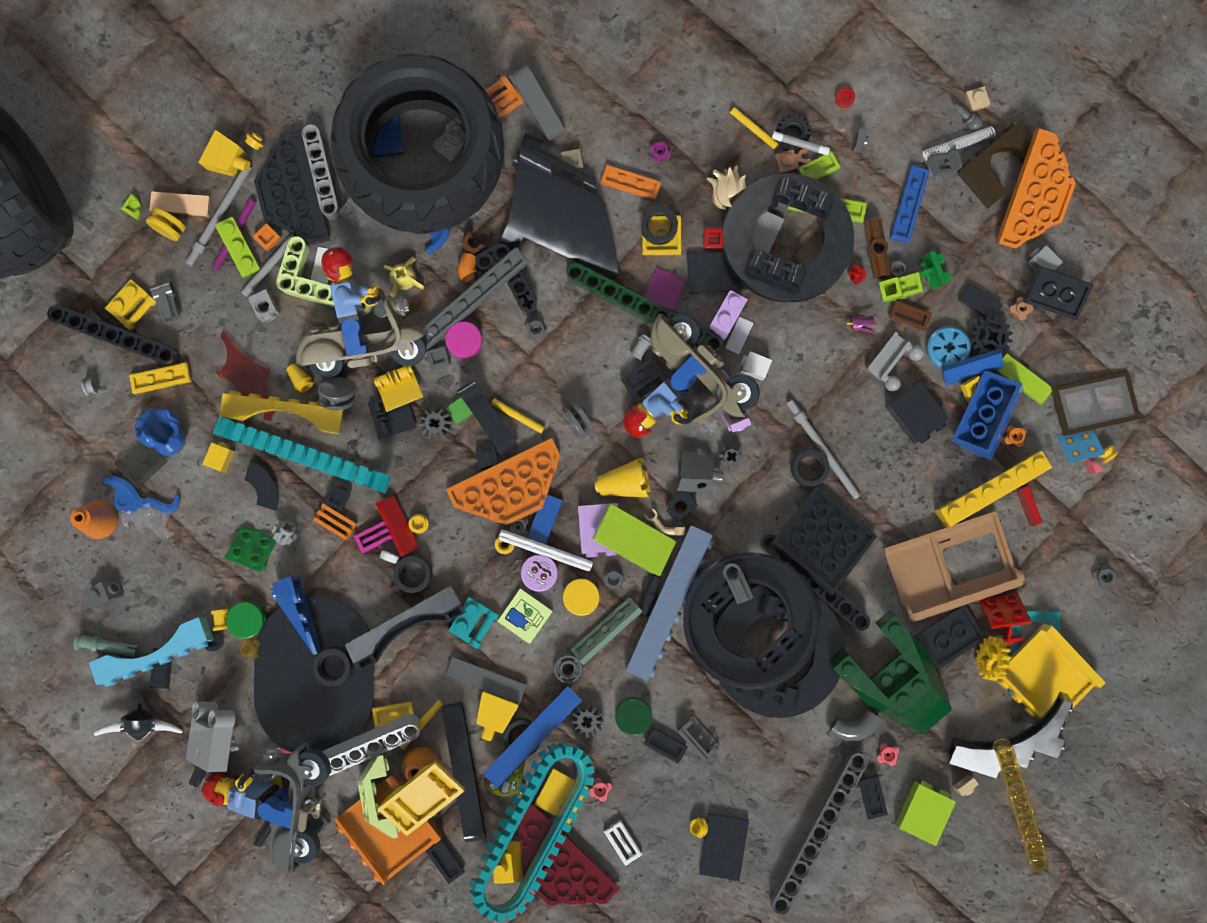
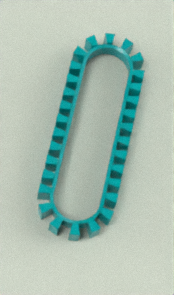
[212,416,392,493]

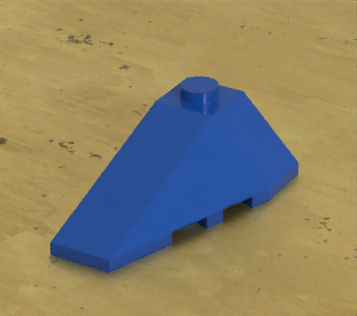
[271,576,321,655]

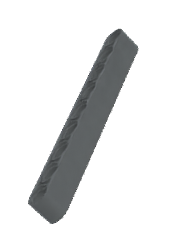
[770,750,867,915]

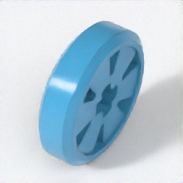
[926,326,971,369]

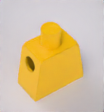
[198,130,250,176]
[476,691,519,741]
[493,841,523,884]

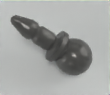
[954,104,983,132]

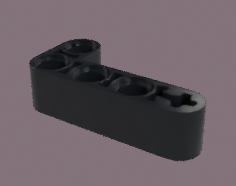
[475,244,538,316]
[457,380,518,455]

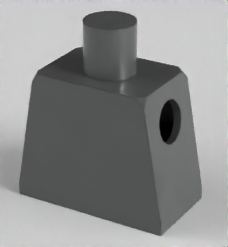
[677,450,724,492]

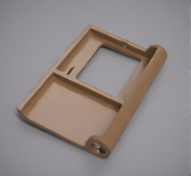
[884,511,1025,623]

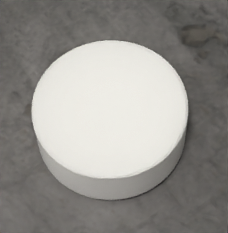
[379,550,400,564]

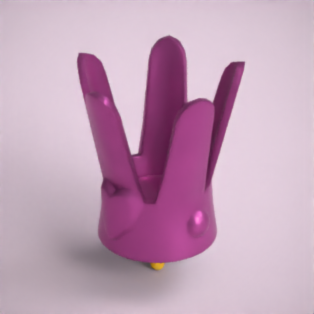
[847,315,877,334]

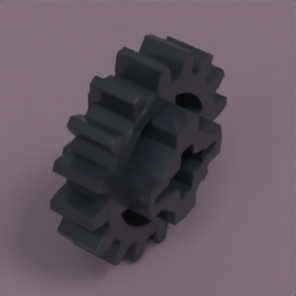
[969,316,1013,355]

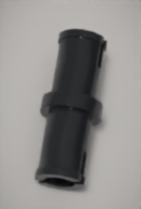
[639,575,662,616]

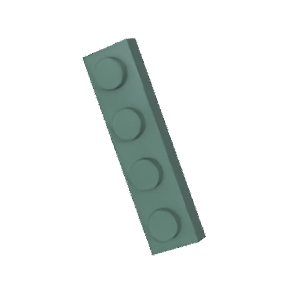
[571,597,643,665]

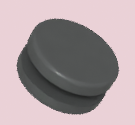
[318,377,355,411]
[561,401,594,440]

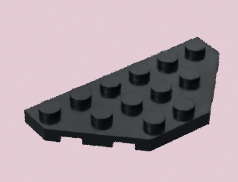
[254,129,331,246]

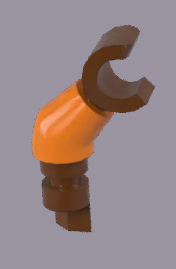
[457,232,484,288]

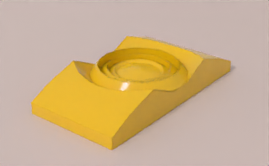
[378,761,465,836]

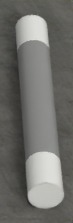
[772,131,830,156]

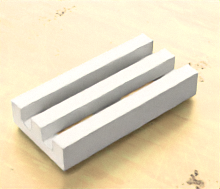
[604,819,642,866]

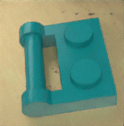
[449,597,499,649]

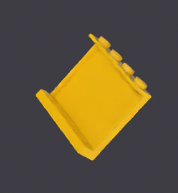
[997,624,1105,720]

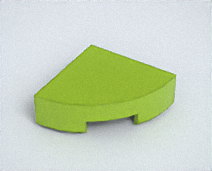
[121,193,142,221]

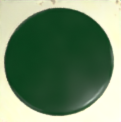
[615,697,652,736]

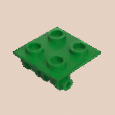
[224,525,277,573]

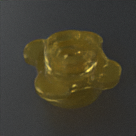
[240,638,260,659]

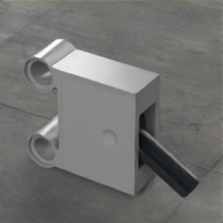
[186,702,239,788]

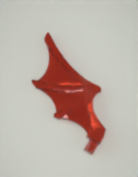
[216,331,276,422]

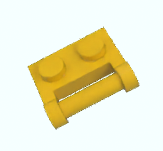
[105,279,157,331]

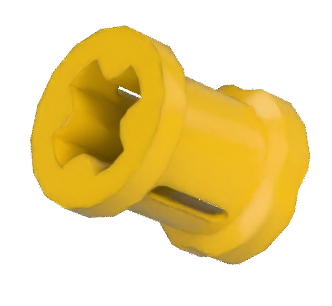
[211,609,229,631]

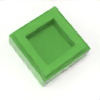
[445,398,473,425]

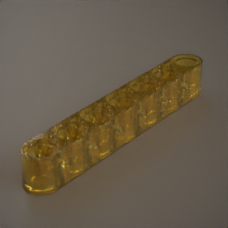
[993,738,1049,872]

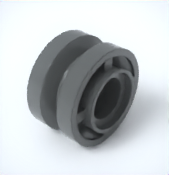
[553,653,582,683]

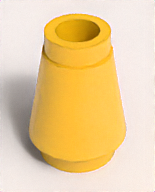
[286,364,313,393]

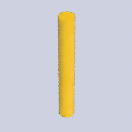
[730,107,779,149]
[491,398,545,434]
[399,699,444,750]

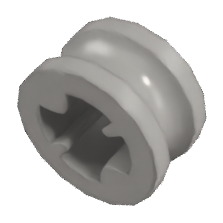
[81,376,98,396]

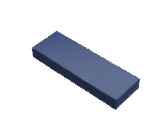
[942,349,1003,386]
[523,495,563,555]

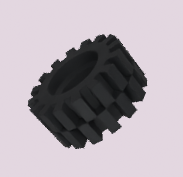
[776,113,812,151]

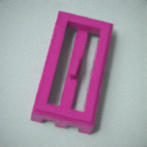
[354,521,392,553]

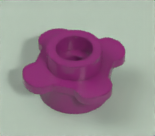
[649,141,671,163]

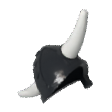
[94,703,183,740]

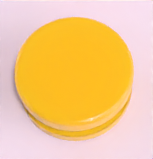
[145,207,186,241]
[563,579,600,616]

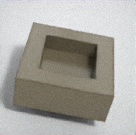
[561,149,583,173]

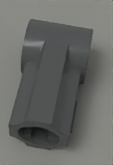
[151,280,180,322]
[723,563,754,604]

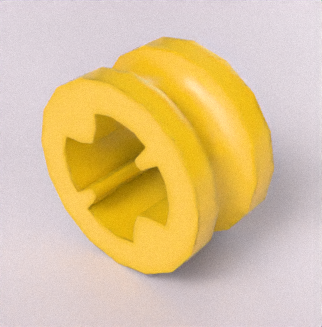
[1098,445,1118,463]

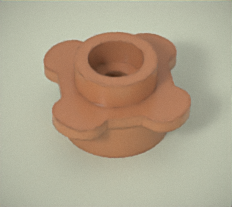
[1010,297,1033,321]

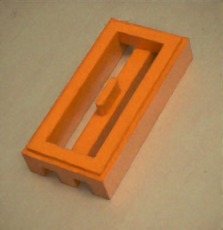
[313,503,357,541]

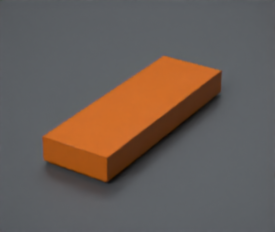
[601,164,661,201]

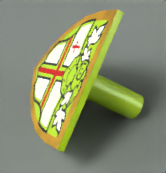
[483,759,526,797]

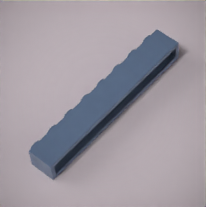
[625,525,714,681]

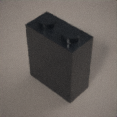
[885,381,949,444]

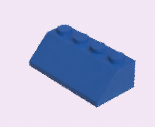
[952,370,1023,460]

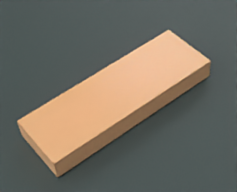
[149,192,211,217]

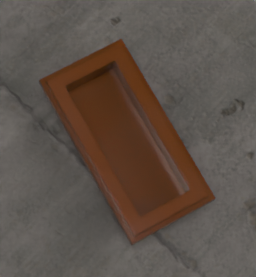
[889,300,932,331]

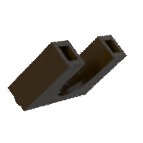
[957,121,1033,209]

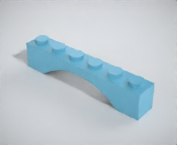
[89,617,214,687]

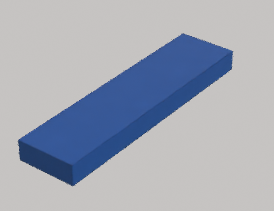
[890,165,930,244]

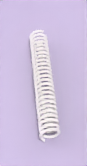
[922,126,996,161]

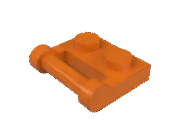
[485,75,524,120]

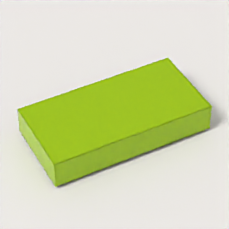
[797,150,841,180]

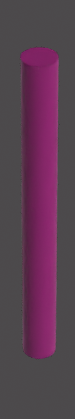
[212,199,256,270]

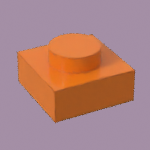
[252,223,281,252]

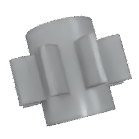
[272,521,298,545]

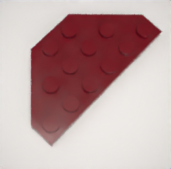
[519,803,620,905]

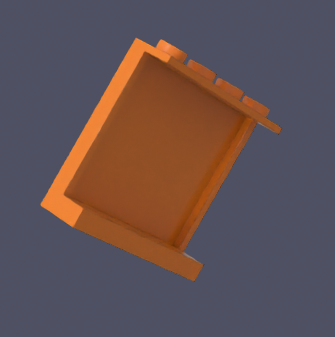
[334,772,443,885]

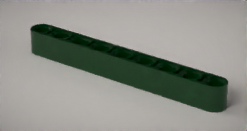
[567,263,723,354]

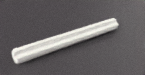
[499,530,593,571]

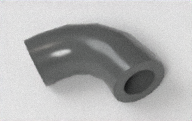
[828,710,883,741]

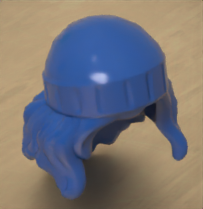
[134,408,186,456]

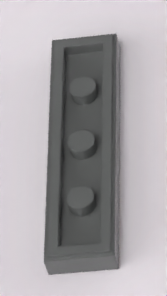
[445,657,527,704]

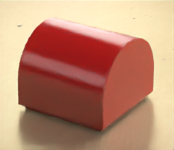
[703,228,723,249]

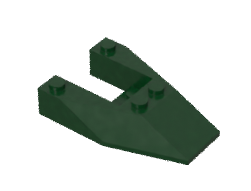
[829,610,952,735]

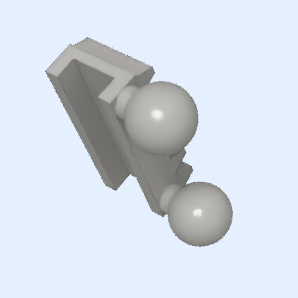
[866,332,924,391]

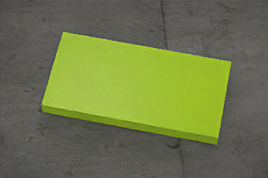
[592,504,676,577]

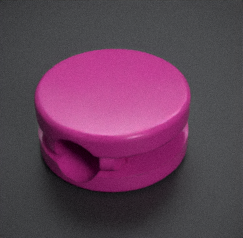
[445,321,483,359]

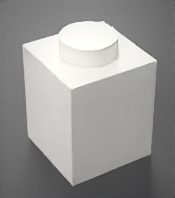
[740,351,772,381]

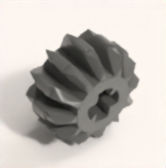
[419,407,453,441]
[570,703,604,739]

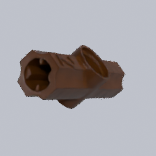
[864,218,891,279]

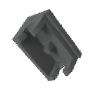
[677,715,720,762]

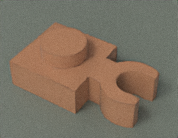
[774,149,811,174]

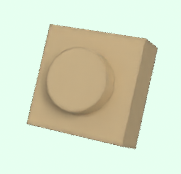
[964,86,990,112]
[953,775,979,796]

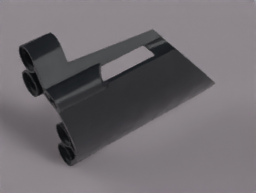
[499,133,619,278]

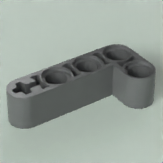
[508,65,565,142]

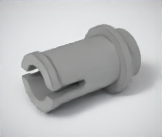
[630,334,651,360]

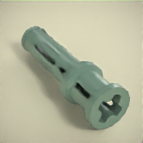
[74,632,139,658]

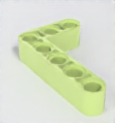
[276,236,372,315]

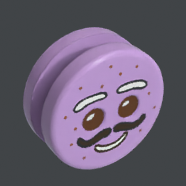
[521,555,558,591]

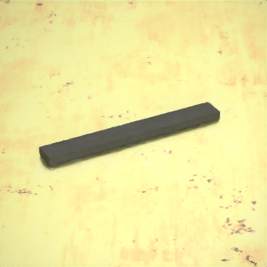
[422,247,530,351]

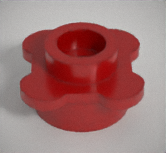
[848,264,866,285]

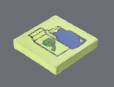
[498,589,553,644]

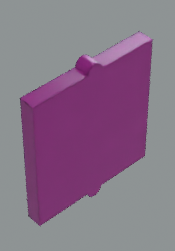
[645,268,686,311]

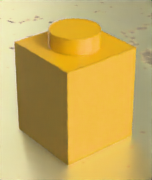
[202,441,235,473]

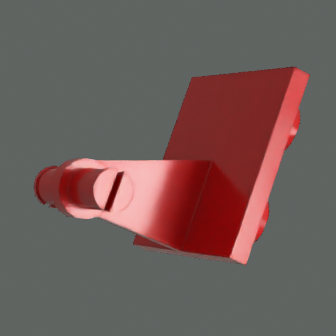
[979,593,1031,647]

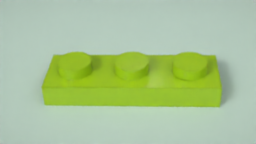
[215,217,260,278]

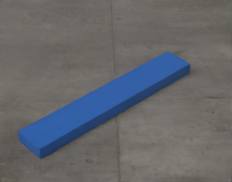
[483,686,582,788]

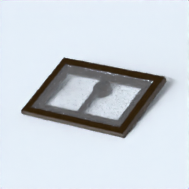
[1051,370,1141,436]

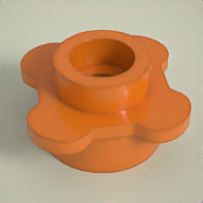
[1004,426,1026,447]

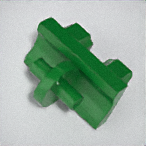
[919,251,952,290]

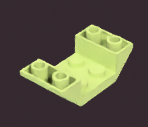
[357,755,400,839]

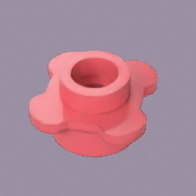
[877,743,899,766]
[589,778,612,802]

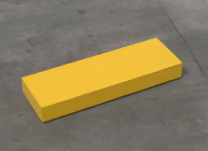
[129,362,192,394]

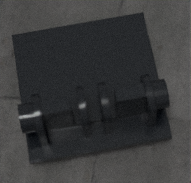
[368,397,416,440]

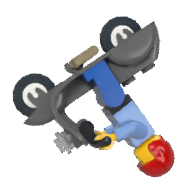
[202,742,331,873]

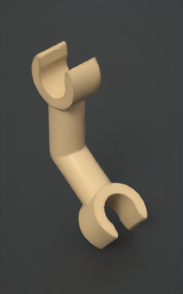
[645,509,685,535]

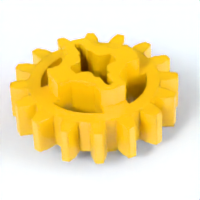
[975,636,1011,681]

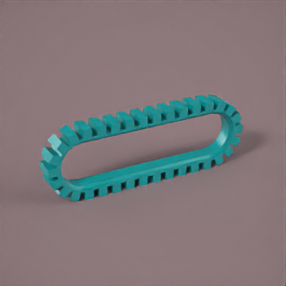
[468,742,595,922]

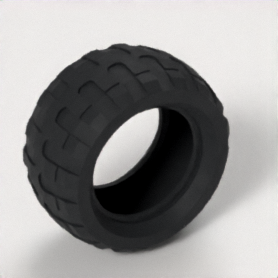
[0,106,74,279]

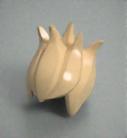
[707,166,746,210]

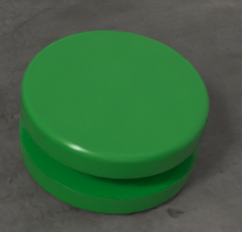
[226,601,267,639]

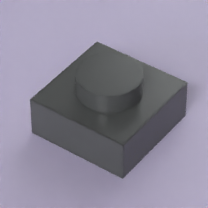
[852,128,869,153]

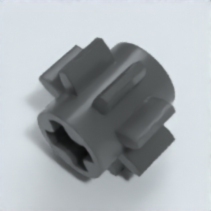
[718,445,743,470]

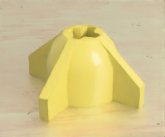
[383,256,424,297]

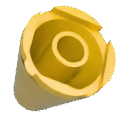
[595,458,650,498]

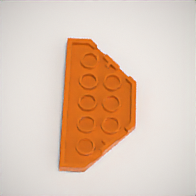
[995,128,1076,249]
[446,438,561,526]

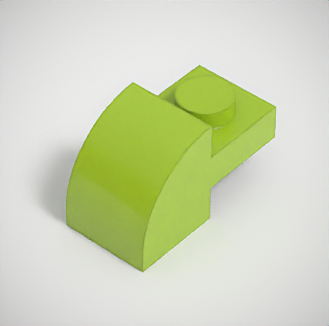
[879,272,925,302]

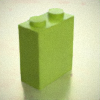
[895,780,956,846]

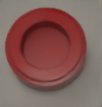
[835,87,855,108]

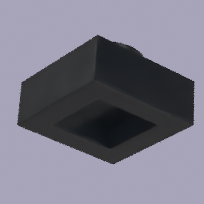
[475,445,499,469]
[324,485,351,512]

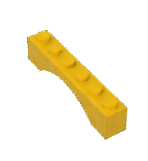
[219,391,344,434]
[935,451,1052,528]

